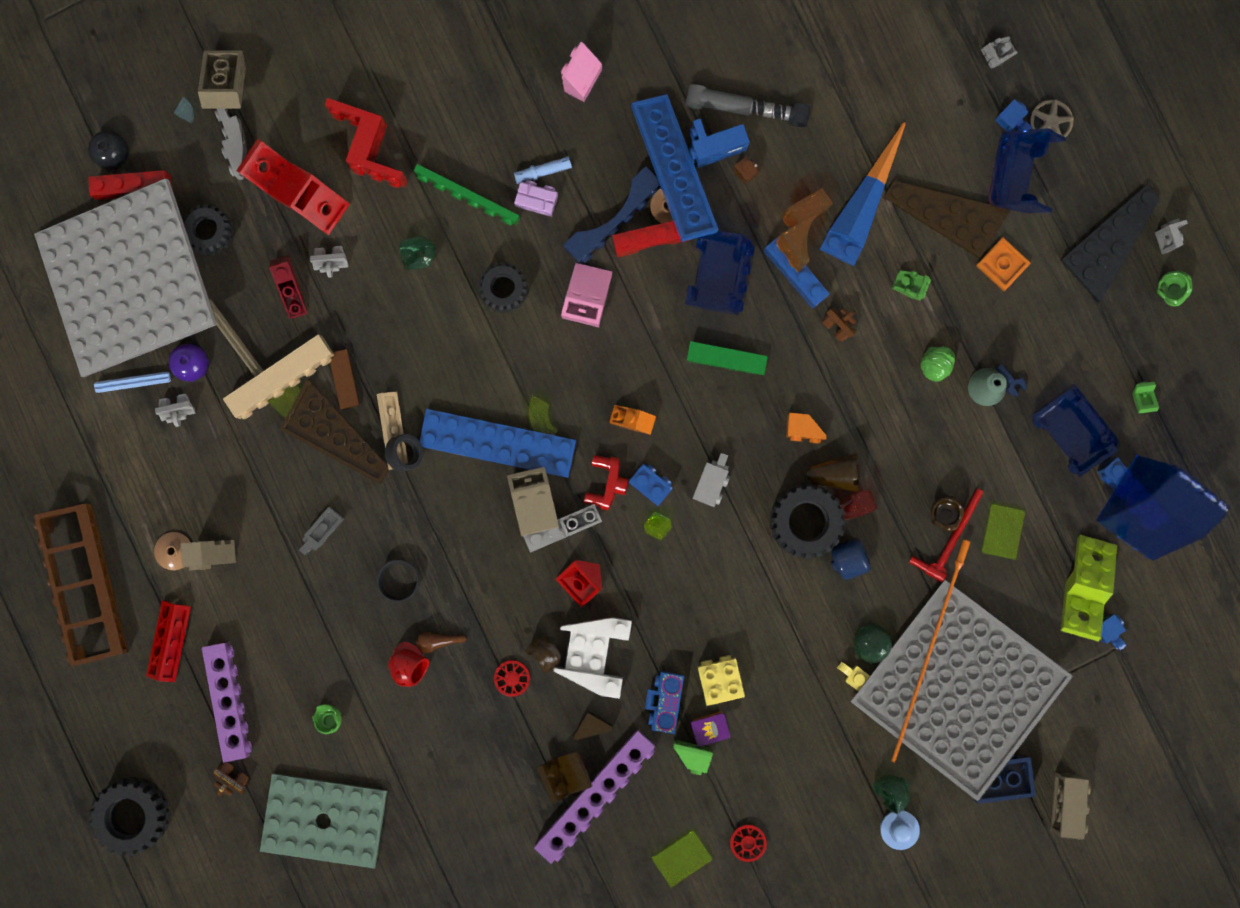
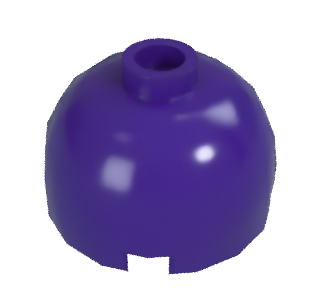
[168,343,209,382]

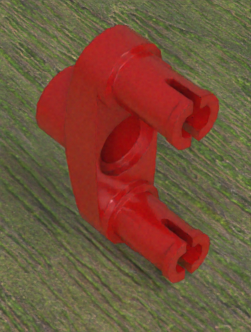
[584,455,629,510]

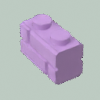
[515,180,558,217]

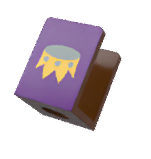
[690,711,730,747]

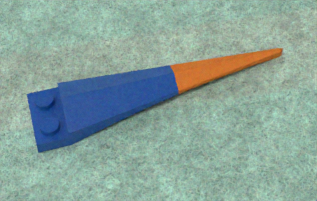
[820,122,906,266]

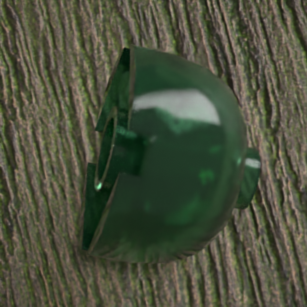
[853,624,892,663]
[872,774,911,814]

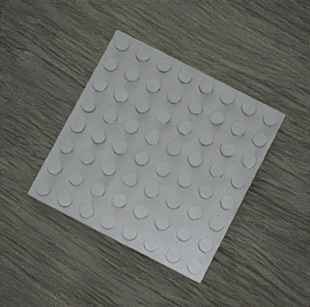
[34,179,217,377]
[851,580,1073,801]

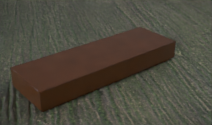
[330,349,360,410]

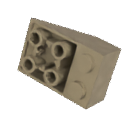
[507,467,559,536]

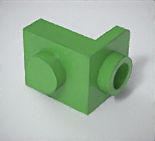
[1132,382,1159,414]

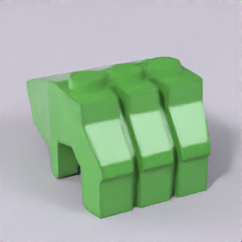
[892,270,931,300]

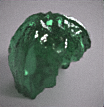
[399,236,436,270]

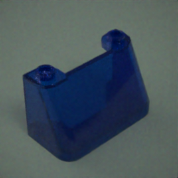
[1032,384,1120,477]

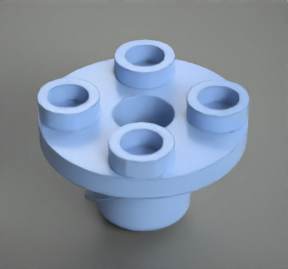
[880,810,920,850]

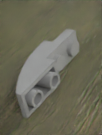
[215,108,247,180]
[523,504,602,553]

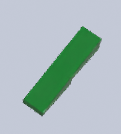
[687,341,768,376]

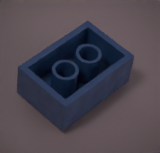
[972,754,1036,804]

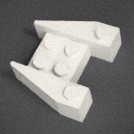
[554,617,632,698]

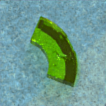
[529,396,558,436]

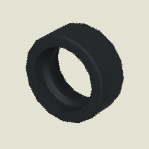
[385,434,423,472]

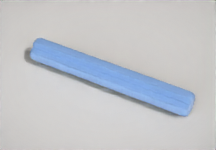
[94,372,171,393]

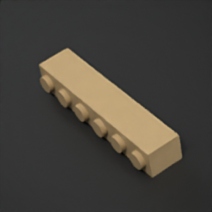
[223,335,334,420]

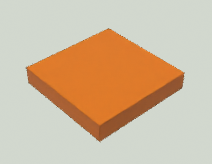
[976,238,1031,291]

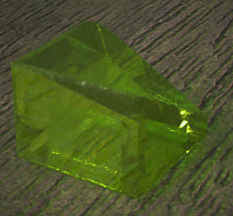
[644,512,672,540]

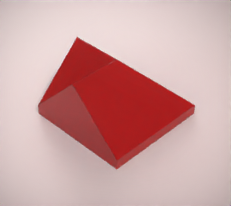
[556,560,603,607]

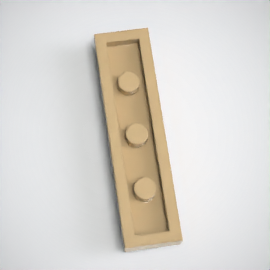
[377,392,408,470]

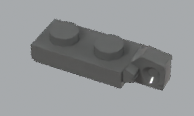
[299,506,344,555]

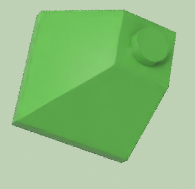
[673,739,713,775]

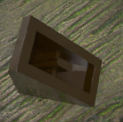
[574,711,613,740]

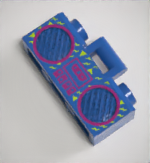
[645,671,684,734]

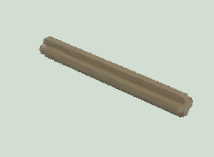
[209,299,264,377]

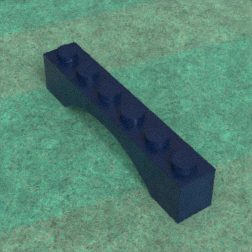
[563,167,661,264]

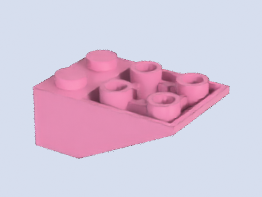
[561,42,602,102]
[561,263,613,327]

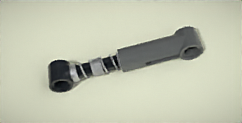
[686,84,810,127]

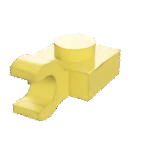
[837,662,870,691]

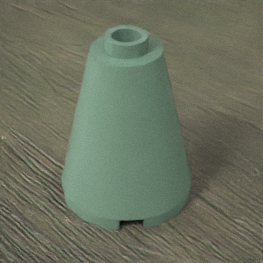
[968,368,1007,406]

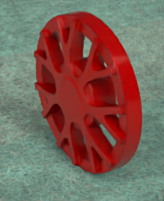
[494,660,530,697]
[730,825,767,862]

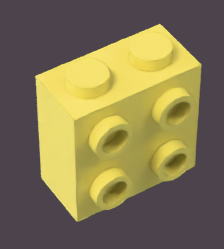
[697,655,745,706]

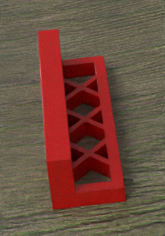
[146,601,191,682]

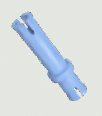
[514,156,572,184]

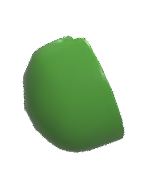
[312,704,342,734]

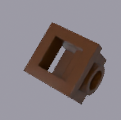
[733,157,760,185]

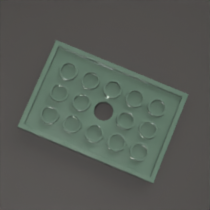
[260,773,387,869]

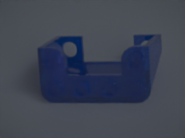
[685,231,755,315]

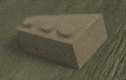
[181,540,236,571]

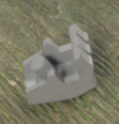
[981,36,1017,69]

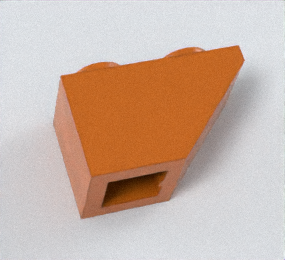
[609,405,656,435]
[786,413,826,443]

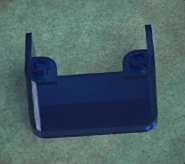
[988,128,1066,213]

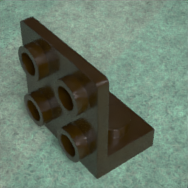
[537,751,592,803]

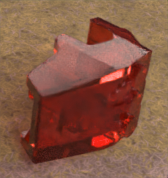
[839,490,877,520]

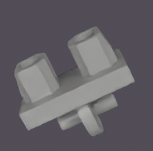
[310,246,348,278]
[155,394,195,427]

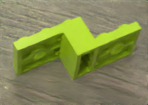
[1061,535,1117,641]

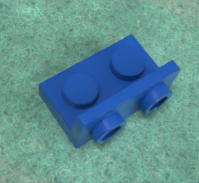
[629,464,673,506]

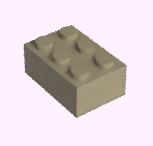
[198,51,246,109]
[1051,772,1091,839]

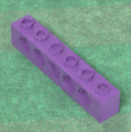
[202,642,252,763]

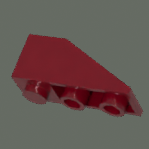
[269,255,308,319]

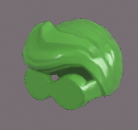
[1156,270,1193,306]
[920,346,955,382]

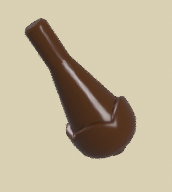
[416,631,466,653]

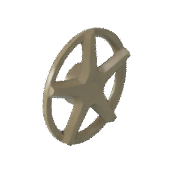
[1030,99,1074,142]

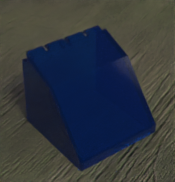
[1096,455,1230,561]

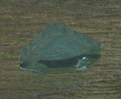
[174,97,194,124]

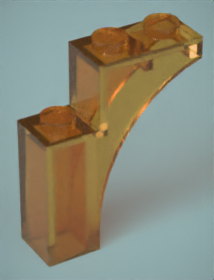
[775,188,833,272]

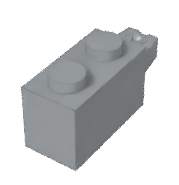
[692,453,730,507]

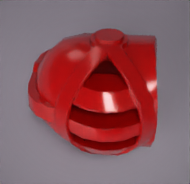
[388,642,430,687]

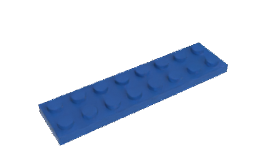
[631,94,718,242]
[420,409,576,478]

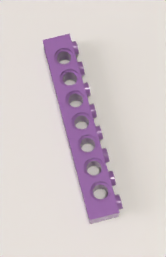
[534,729,655,864]

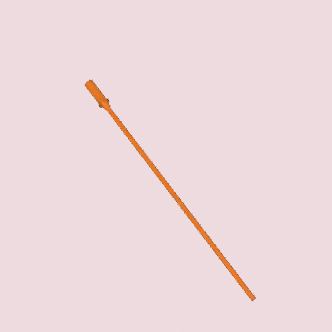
[891,540,970,762]

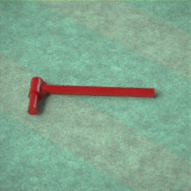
[909,488,983,582]

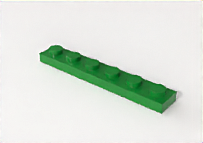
[414,164,520,226]

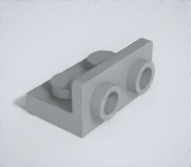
[1155,219,1188,254]

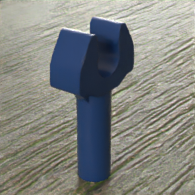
[996,363,1027,396]

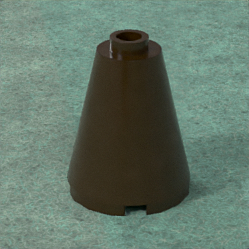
[807,453,860,492]

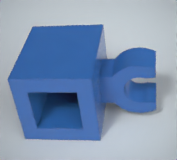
[995,99,1032,136]
[1100,613,1126,650]

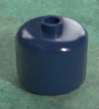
[831,538,871,580]

